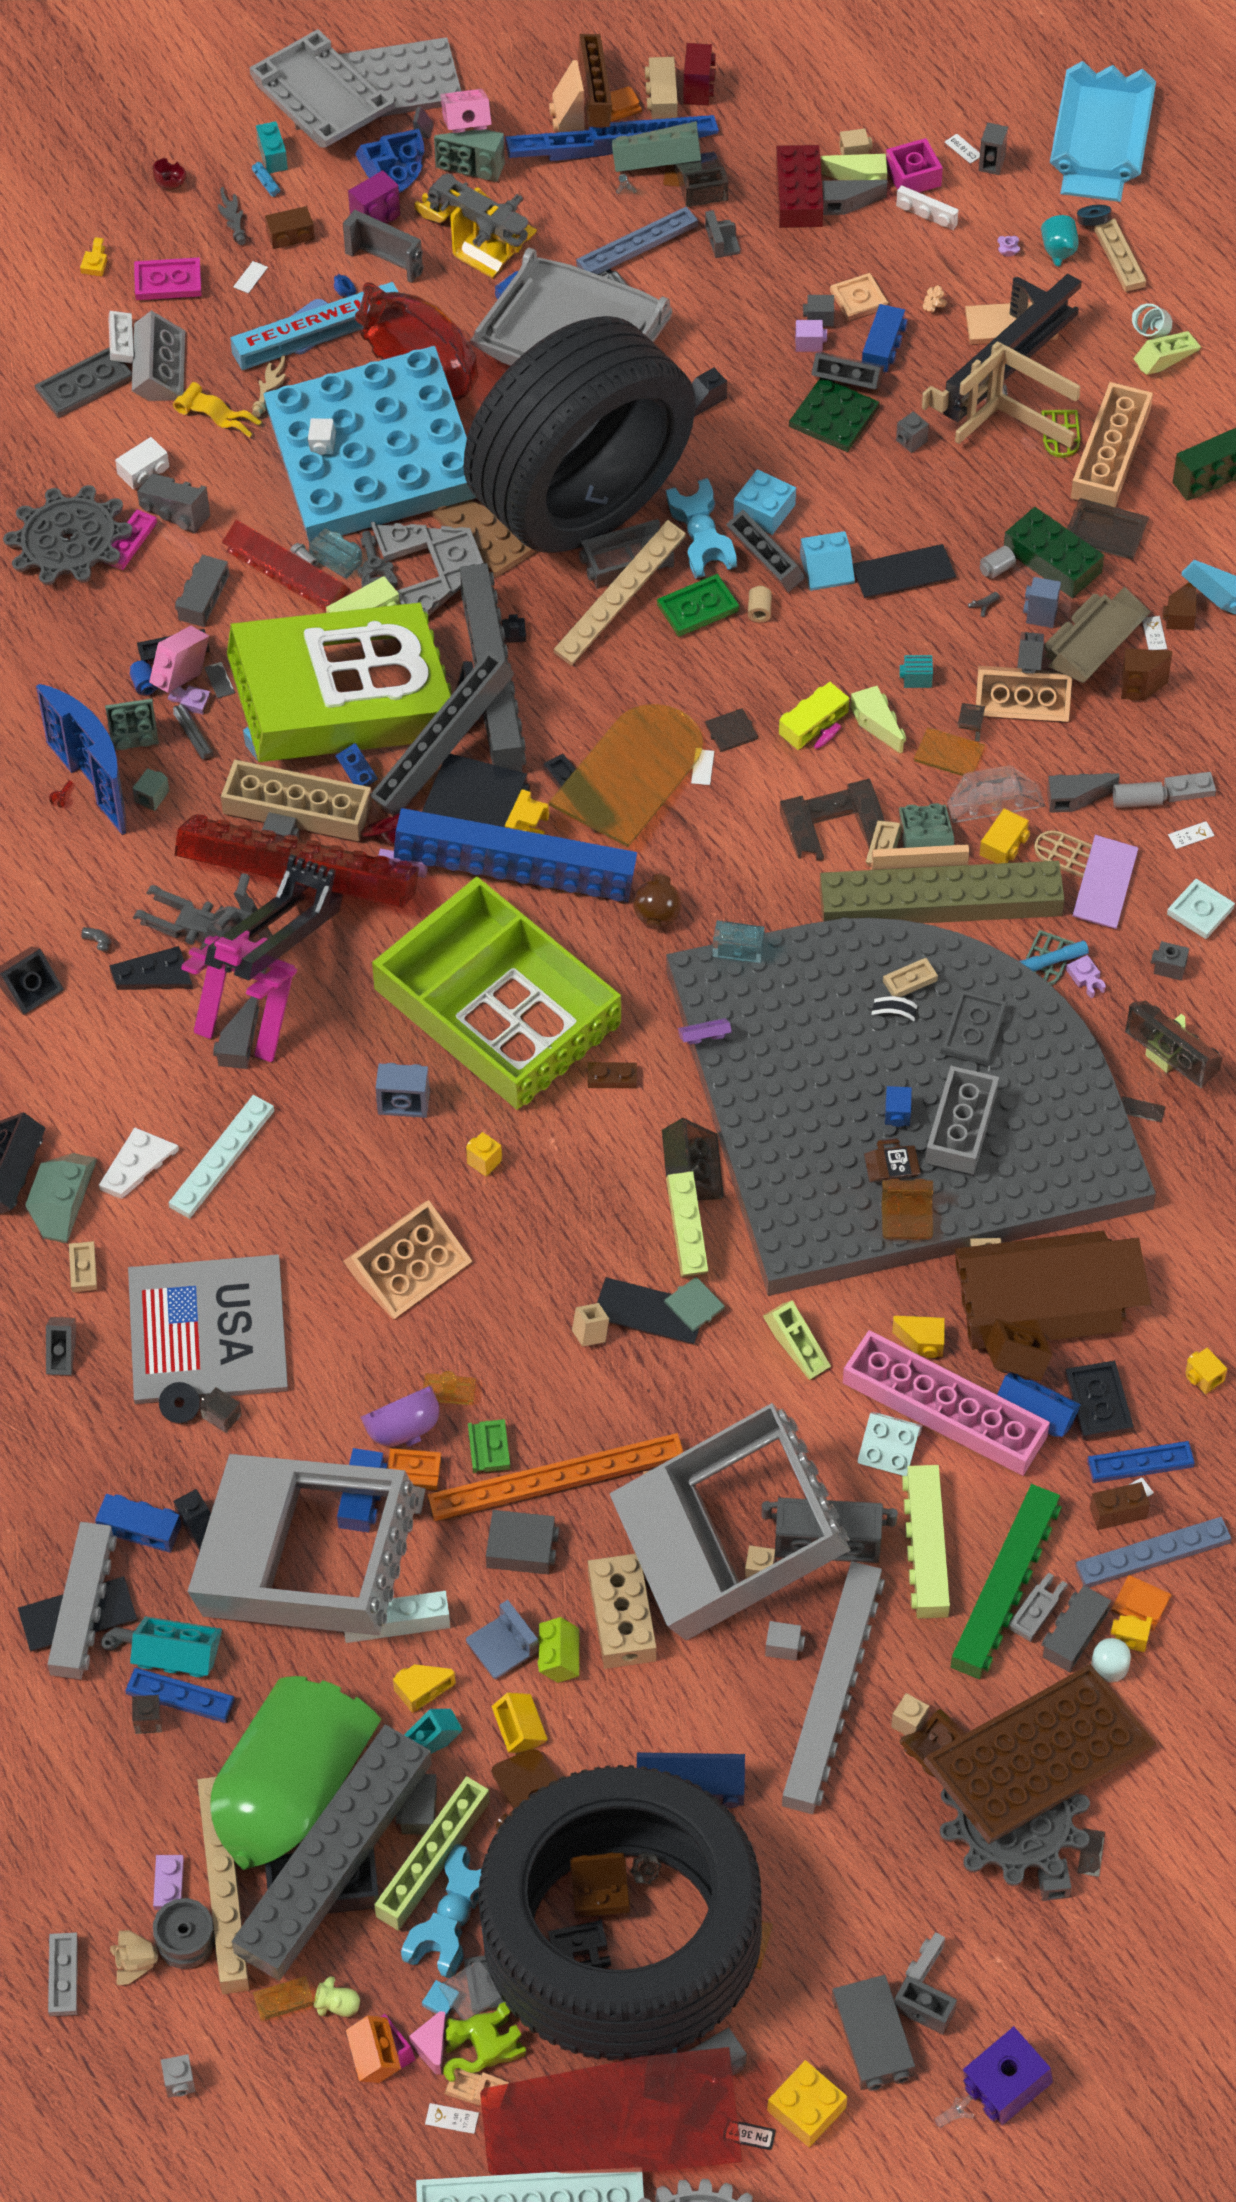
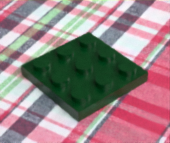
[789,377,880,453]

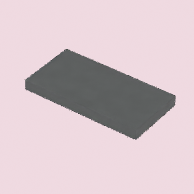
[34,347,132,418]

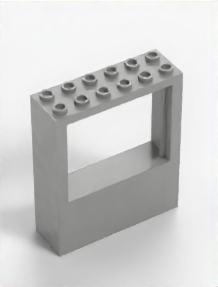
[609,1403,850,1641]
[187,1454,420,1635]

